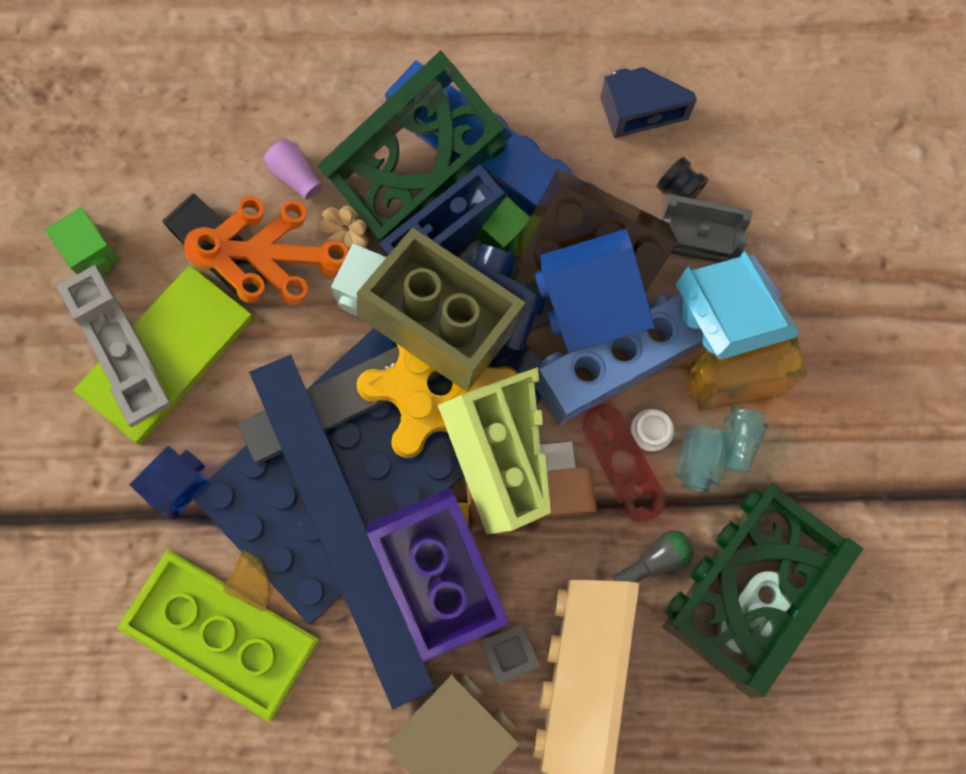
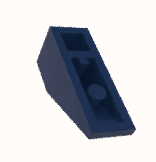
[379,164,507,257]

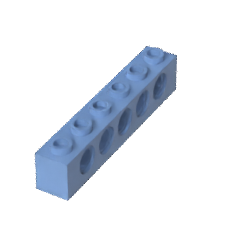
[534,255,782,426]

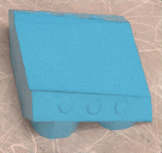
[675,250,799,360]

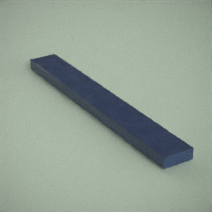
[249,355,435,710]

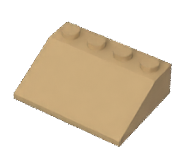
[532,580,639,774]

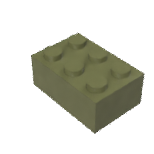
[357,227,526,392]

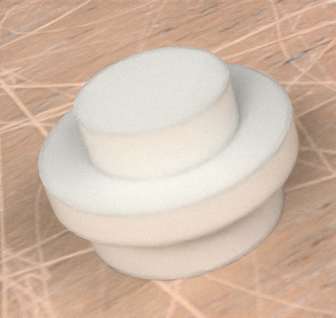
[630,409,674,452]

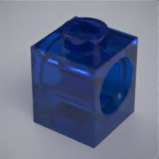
[129,445,208,520]

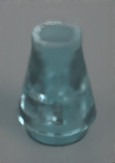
[724,407,768,472]

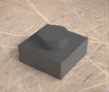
[481,623,540,685]

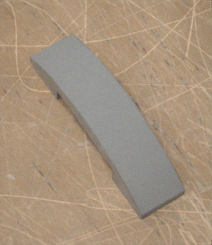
[57,265,172,427]

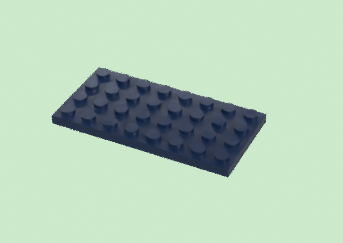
[190,328,543,625]

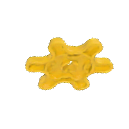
[356,344,518,458]

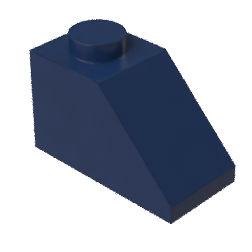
[600,67,697,138]

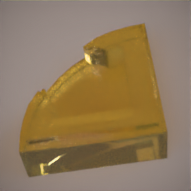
[222,549,271,612]

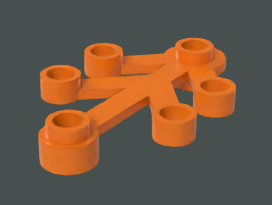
[184,196,349,305]

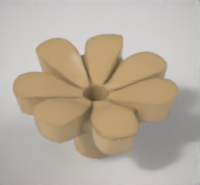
[319,206,369,250]

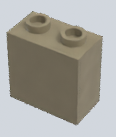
[384,674,519,774]

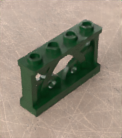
[317,50,513,242]
[662,482,864,698]

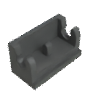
[661,194,753,263]

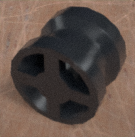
[656,157,709,199]

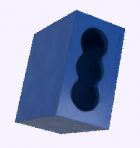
[535,229,655,352]

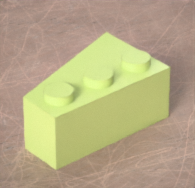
[438,367,551,534]

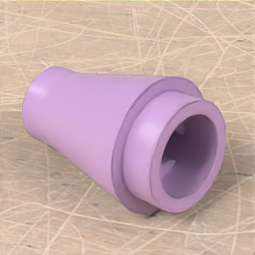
[263,138,323,200]

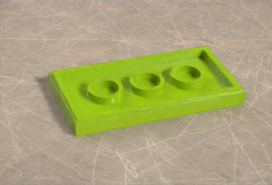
[73,265,254,445]
[117,549,320,722]

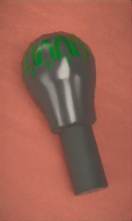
[612,531,694,583]

